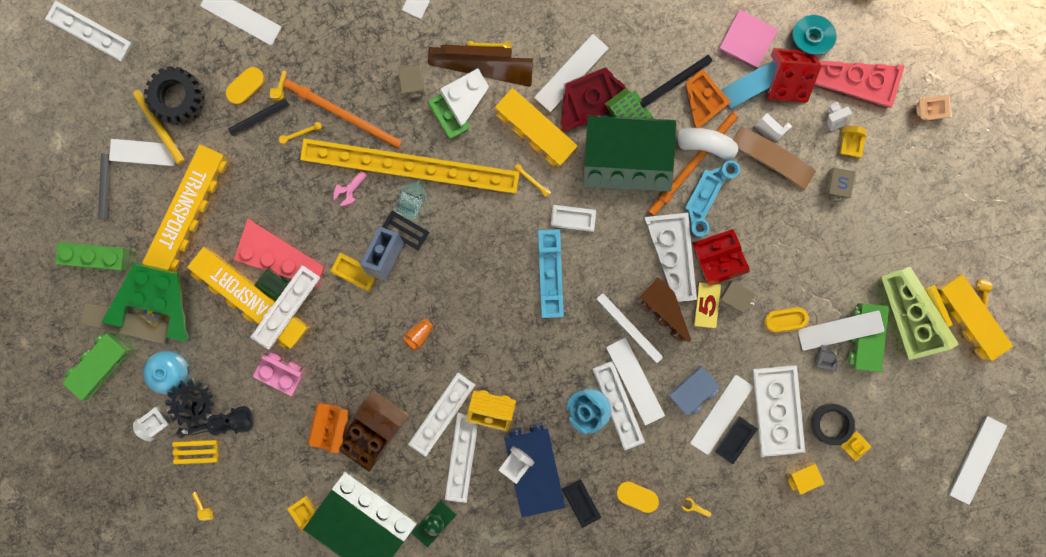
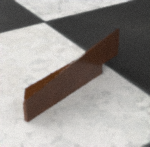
[428,44,533,87]

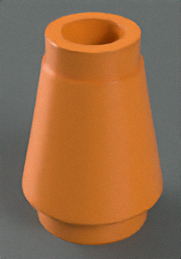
[402,318,434,351]

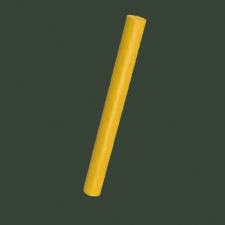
[132,90,185,165]

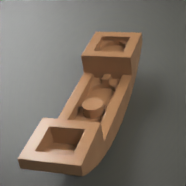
[733,126,816,190]

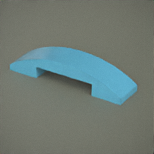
[721,49,797,110]
[538,229,564,318]

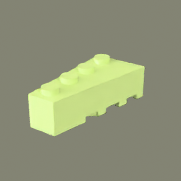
[881,267,959,360]

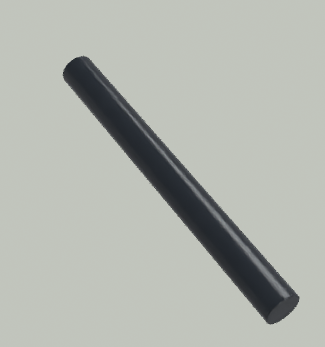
[640,55,713,108]

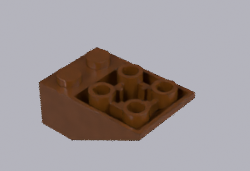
[637,277,691,342]
[339,390,409,472]

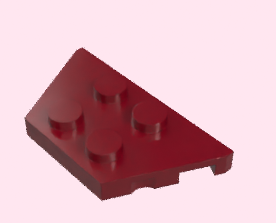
[560,67,627,132]

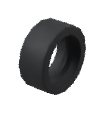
[811,403,855,445]

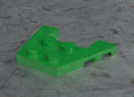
[102,263,189,342]

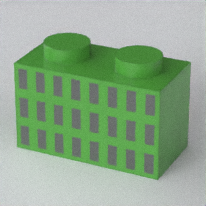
[605,88,654,119]

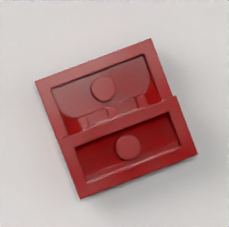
[692,229,750,286]

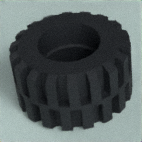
[144,66,205,125]

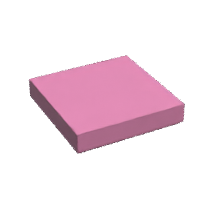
[719,10,778,69]

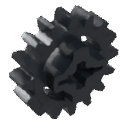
[165,379,214,428]

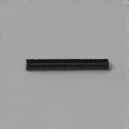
[228,98,290,136]

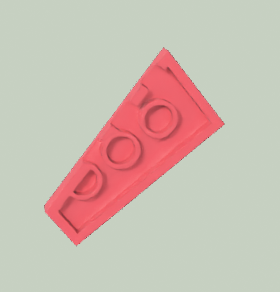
[815,60,905,108]
[234,219,325,287]

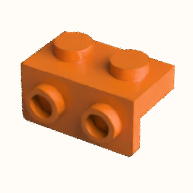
[307,402,349,453]

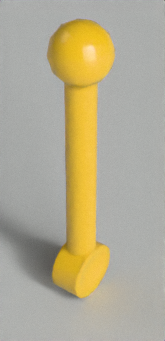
[466,40,512,48]
[279,122,322,144]
[514,164,551,197]

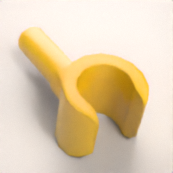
[270,70,287,101]
[976,278,993,309]
[191,492,213,521]
[682,498,711,518]

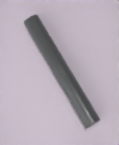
[98,153,110,219]

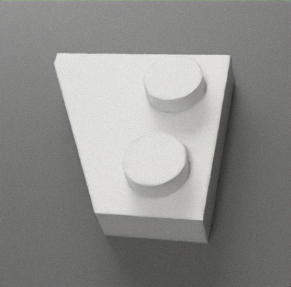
[440,69,489,127]

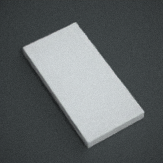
[752,365,805,457]

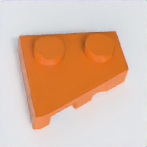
[685,69,731,128]

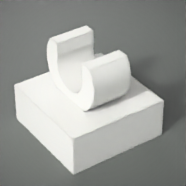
[827,102,852,131]

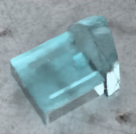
[396,181,426,219]

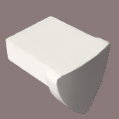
[753,113,792,144]
[133,407,171,442]
[498,446,535,484]

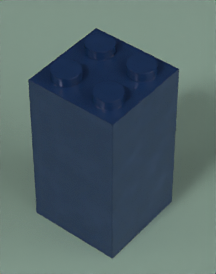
[504,423,565,517]

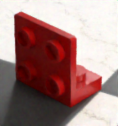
[767,48,822,102]

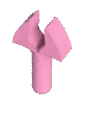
[333,170,367,206]

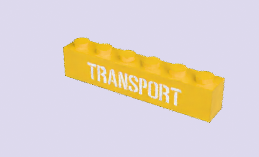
[142,144,228,272]
[187,247,310,349]

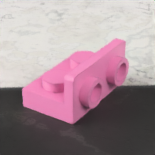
[253,351,305,396]

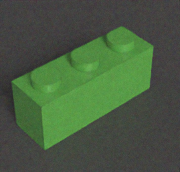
[55,242,130,271]
[848,303,889,372]
[62,333,131,401]

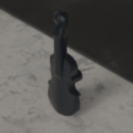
[176,406,254,438]

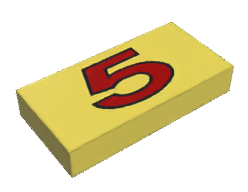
[694,282,721,328]

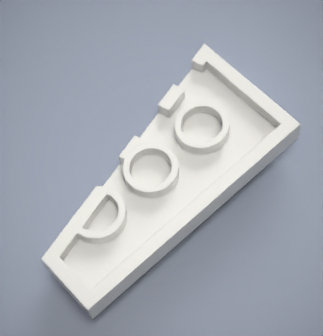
[644,213,697,302]

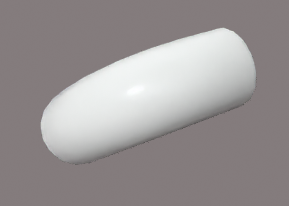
[678,128,738,161]

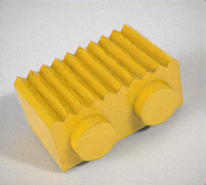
[466,390,516,432]

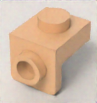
[917,95,952,121]

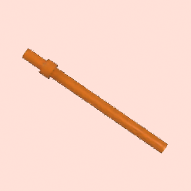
[283,79,402,149]
[648,112,738,216]

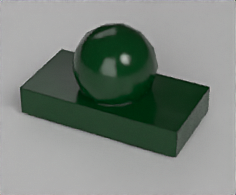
[411,500,457,548]

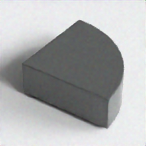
[815,345,837,372]

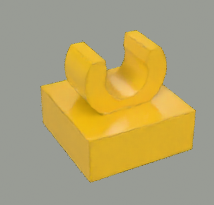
[839,430,871,462]

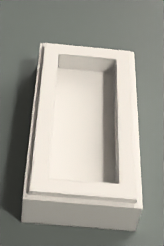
[550,205,596,232]

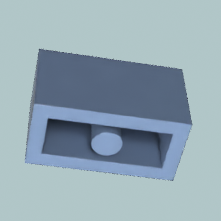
[360,226,404,281]
[668,366,720,416]

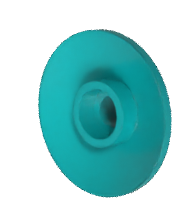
[793,15,837,56]

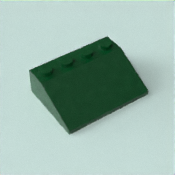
[583,115,676,191]
[303,472,416,557]

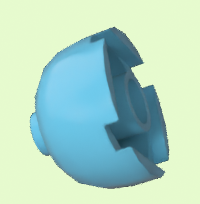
[143,351,189,394]
[567,389,612,434]

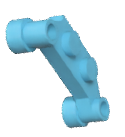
[684,161,740,237]

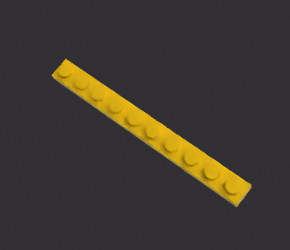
[300,138,520,194]

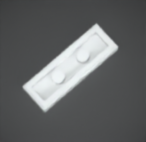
[109,139,178,167]

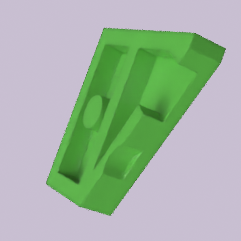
[427,94,469,140]

